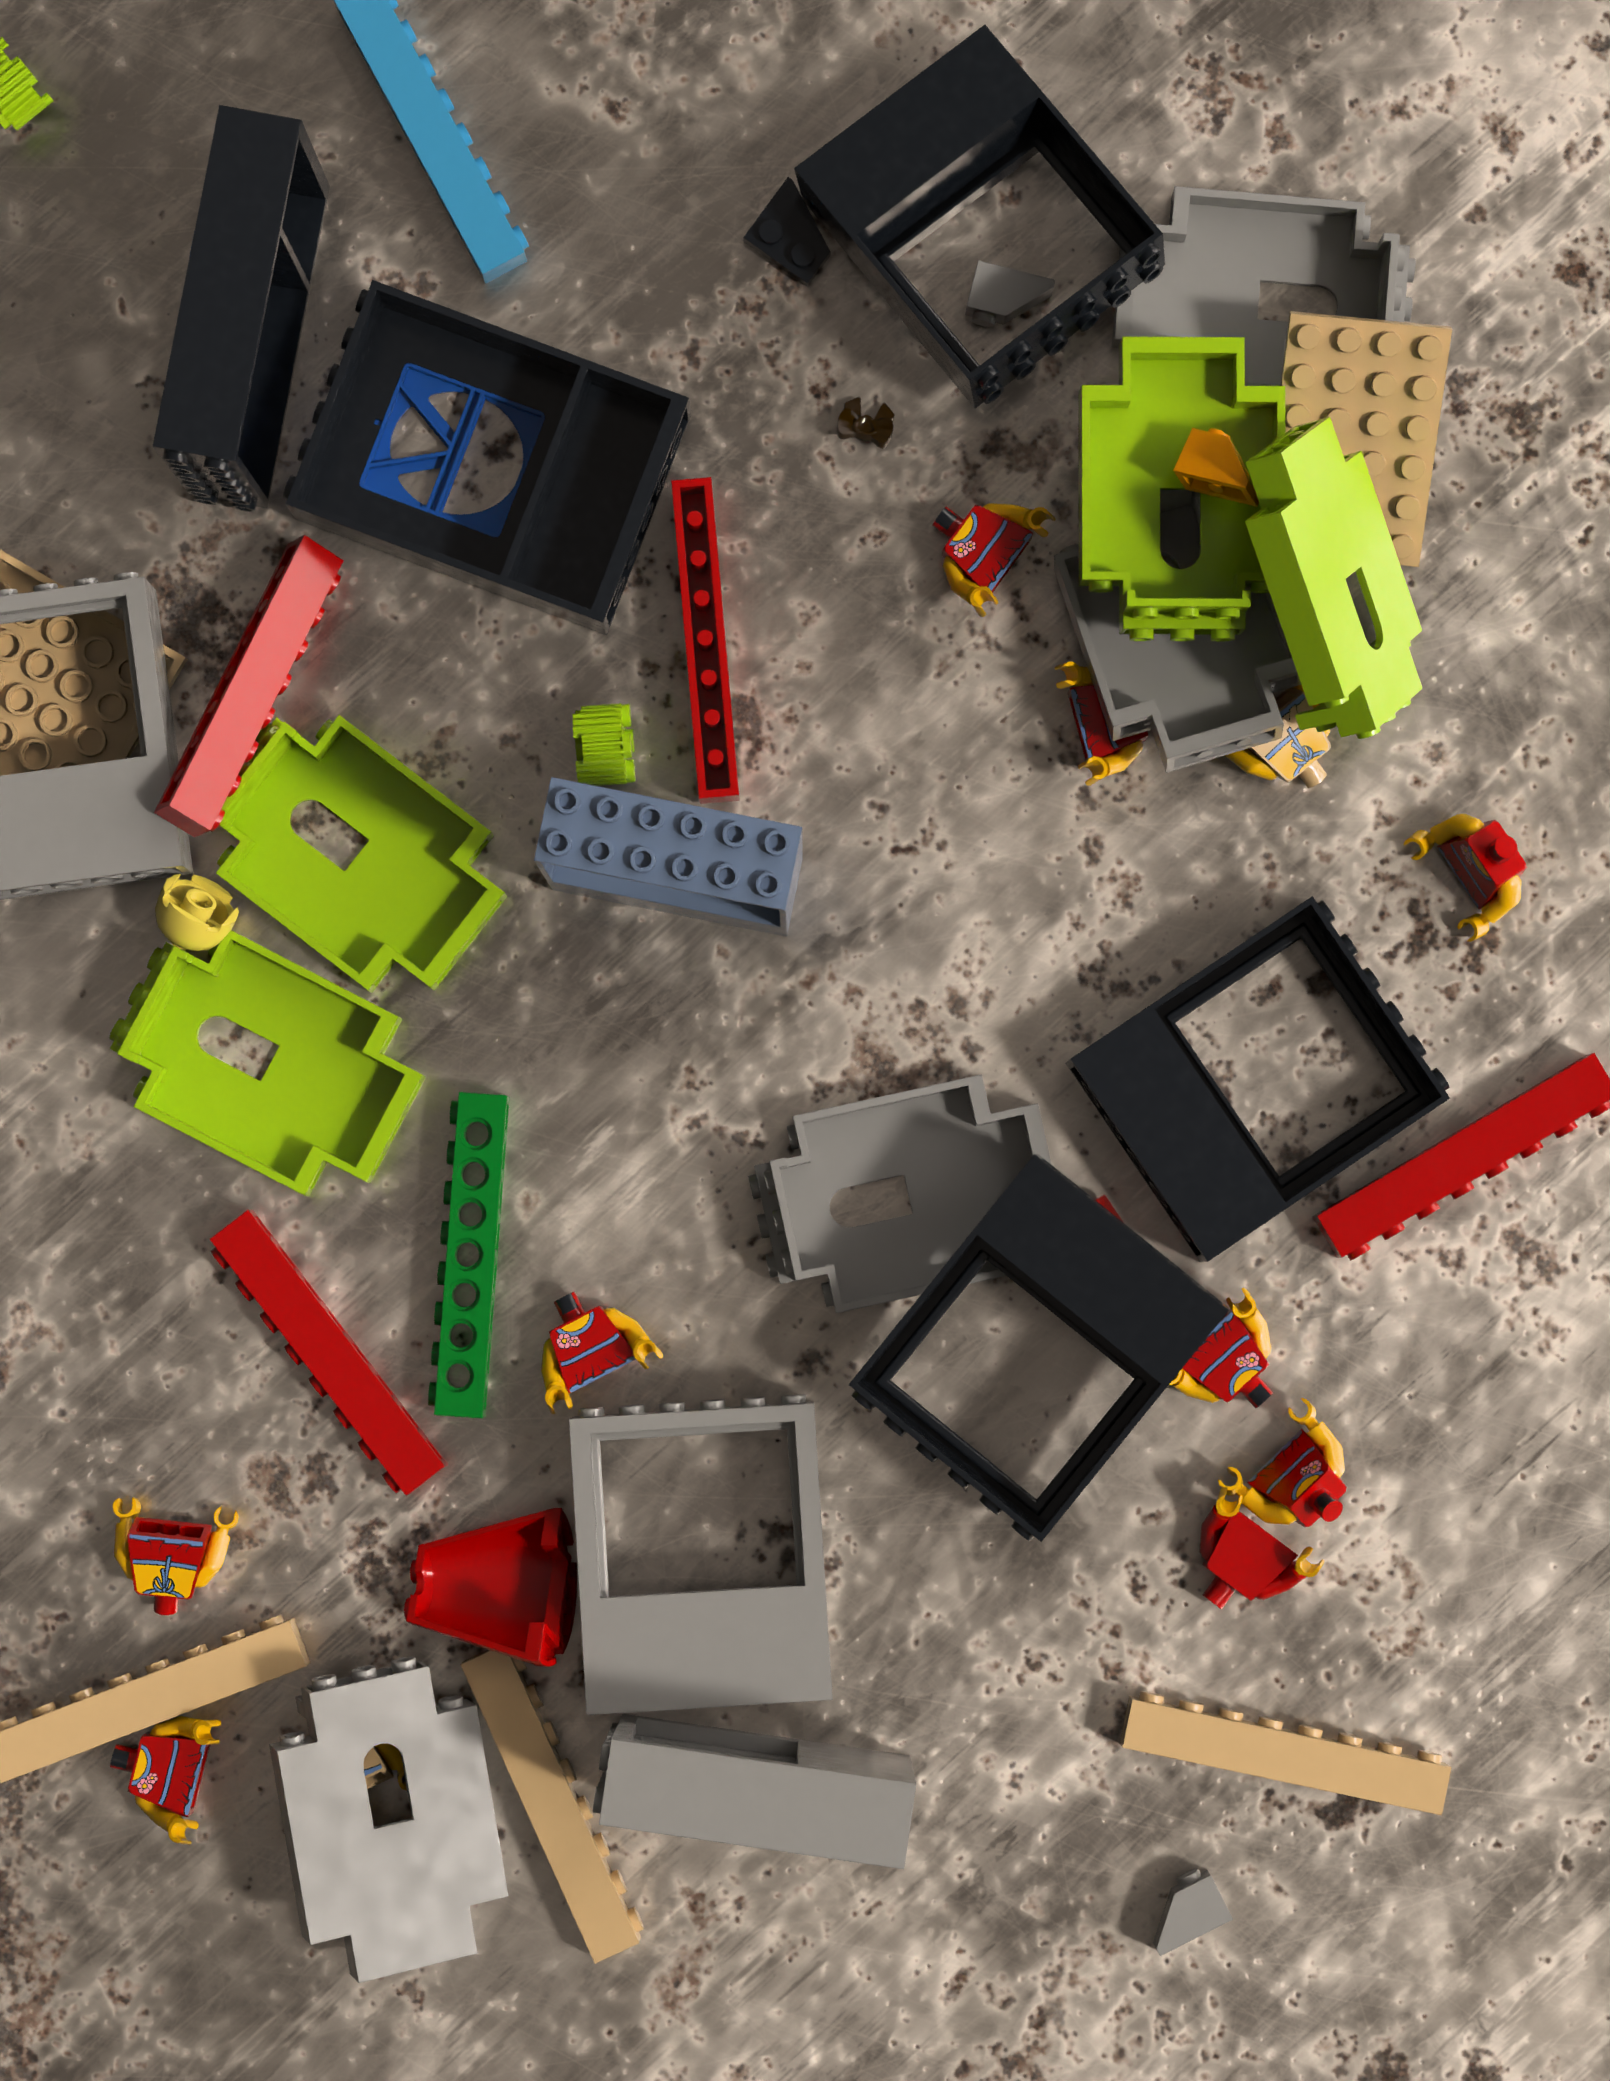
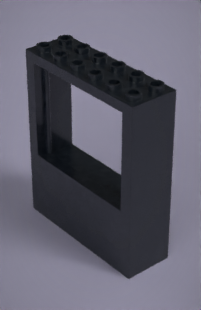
[794,25,1165,409]
[1065,896,1450,1262]
[849,1154,1229,1542]

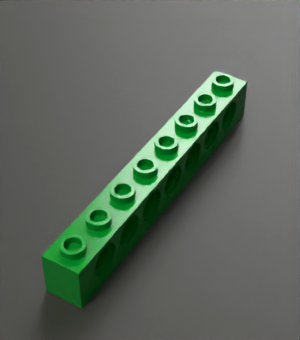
[428,1092,510,1419]

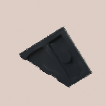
[743,177,831,287]

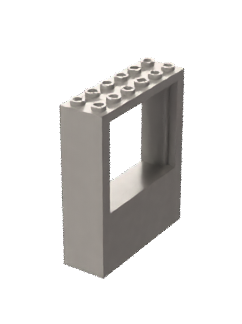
[0,572,193,900]
[569,1394,833,1715]
[593,1714,916,1868]

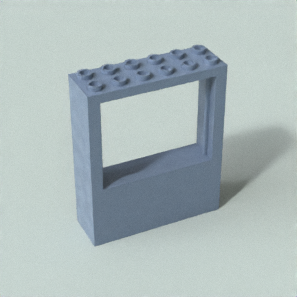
[534,777,803,937]

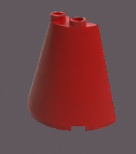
[404,1508,577,1667]

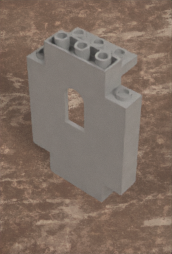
[1112,186,1416,386]
[1054,490,1301,773]
[748,1074,1052,1313]
[269,1656,509,1983]

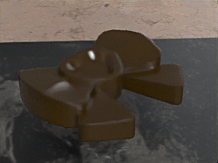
[836,397,895,449]

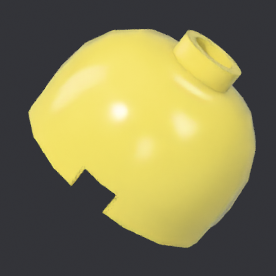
[155,874,239,951]

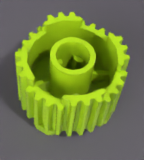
[0,37,54,131]
[572,703,636,786]

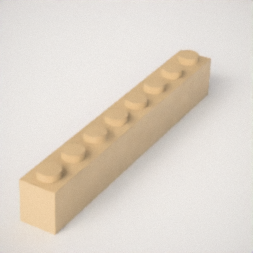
[0,1614,311,1783]
[460,1650,644,1964]
[1120,1691,1452,1815]

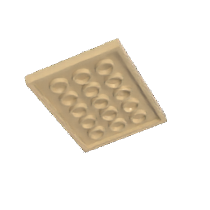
[1280,311,1452,567]

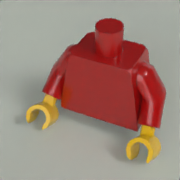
[1199,1487,1324,1609]

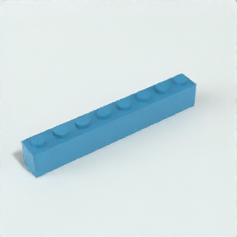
[334,0,529,284]

